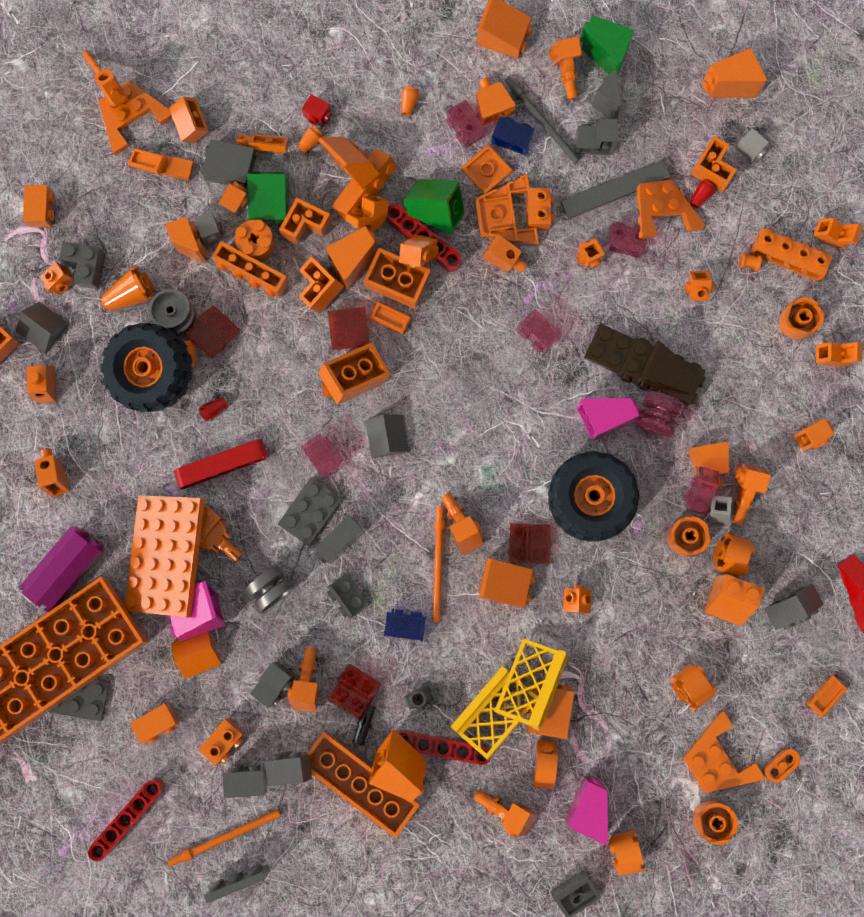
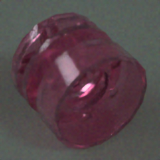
[635,391,685,437]

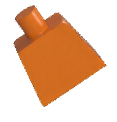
[476,77,516,126]
[481,234,527,273]
[26,365,56,403]
[688,441,729,488]
[34,448,70,497]

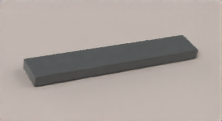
[561,161,671,219]

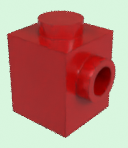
[301,94,332,127]

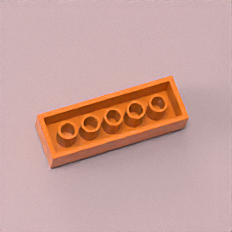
[306,730,420,839]

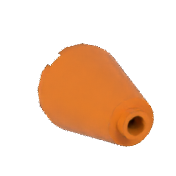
[101,265,155,312]

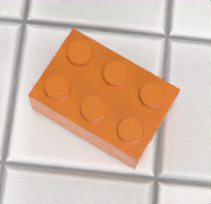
[363,248,431,309]
[318,342,391,405]

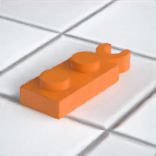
[236,134,289,154]

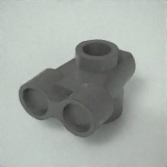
[404,680,439,710]

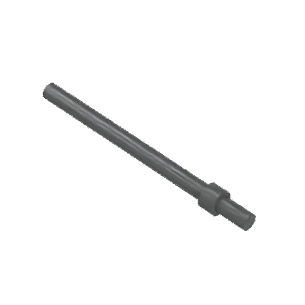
[505,76,580,164]

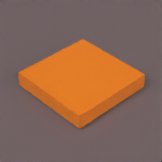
[461,144,513,194]

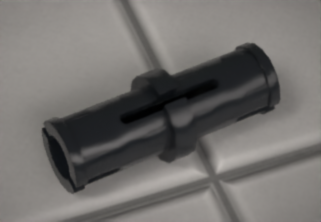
[352,703,377,745]

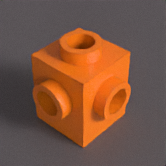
[576,238,605,269]
[40,261,74,295]
[685,271,714,302]
[563,585,592,614]

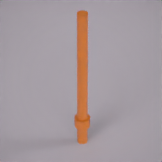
[432,506,445,622]
[167,809,281,867]

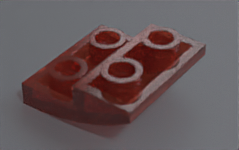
[185,305,240,359]
[328,306,370,350]
[509,523,551,564]
[327,664,381,720]

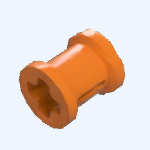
[738,252,762,272]

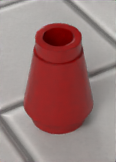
[690,179,716,209]
[198,397,228,422]

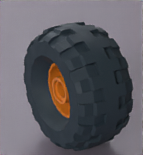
[100,323,193,412]
[548,451,640,542]

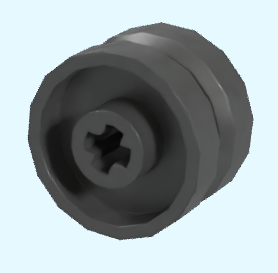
[148,289,196,337]
[243,565,294,613]

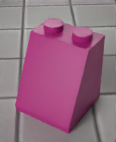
[576,398,640,441]
[167,581,226,642]
[565,776,608,845]

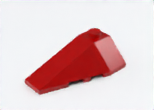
[838,554,864,634]

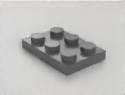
[278,477,343,547]
[49,679,110,722]
[204,863,270,903]

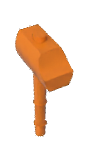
[82,50,129,109]

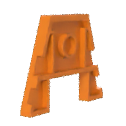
[98,81,172,156]
[475,174,539,246]
[637,180,705,239]
[682,710,766,793]

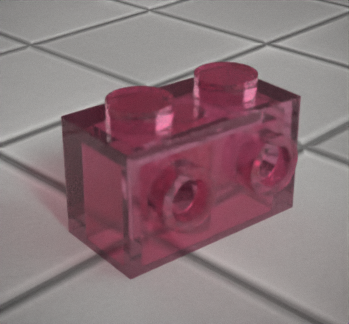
[446,100,486,148]
[605,222,647,258]
[518,309,562,355]
[301,434,343,480]
[684,466,719,515]

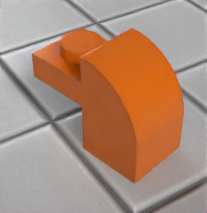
[346,195,389,232]
[813,218,863,249]
[816,342,863,367]
[533,740,558,790]

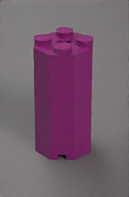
[19,526,105,612]

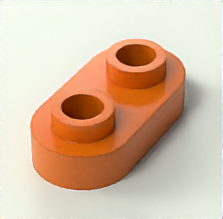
[764,748,801,783]

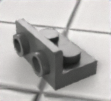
[327,573,370,619]

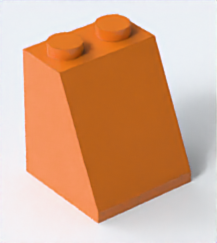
[477,0,533,58]
[702,48,767,98]
[325,226,378,290]
[478,558,535,608]
[704,574,765,626]
[369,730,427,802]

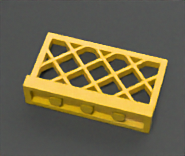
[494,638,569,731]
[451,666,538,760]

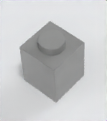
[736,128,769,162]
[194,212,222,244]
[710,496,732,524]

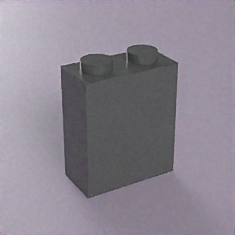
[200,139,257,189]
[314,515,364,564]

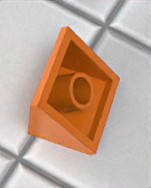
[171,631,222,679]

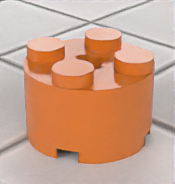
[235,220,275,262]
[779,297,824,340]
[666,516,710,557]
[713,533,755,577]
[670,664,717,711]
[693,800,738,845]
[609,829,646,876]

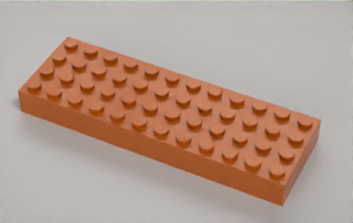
[0,577,149,745]

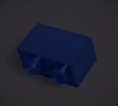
[491,116,534,156]
[384,609,426,641]

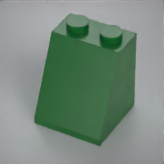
[580,15,634,76]
[247,172,289,224]
[404,179,465,234]

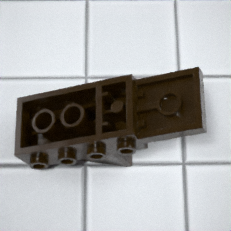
[584,323,706,408]

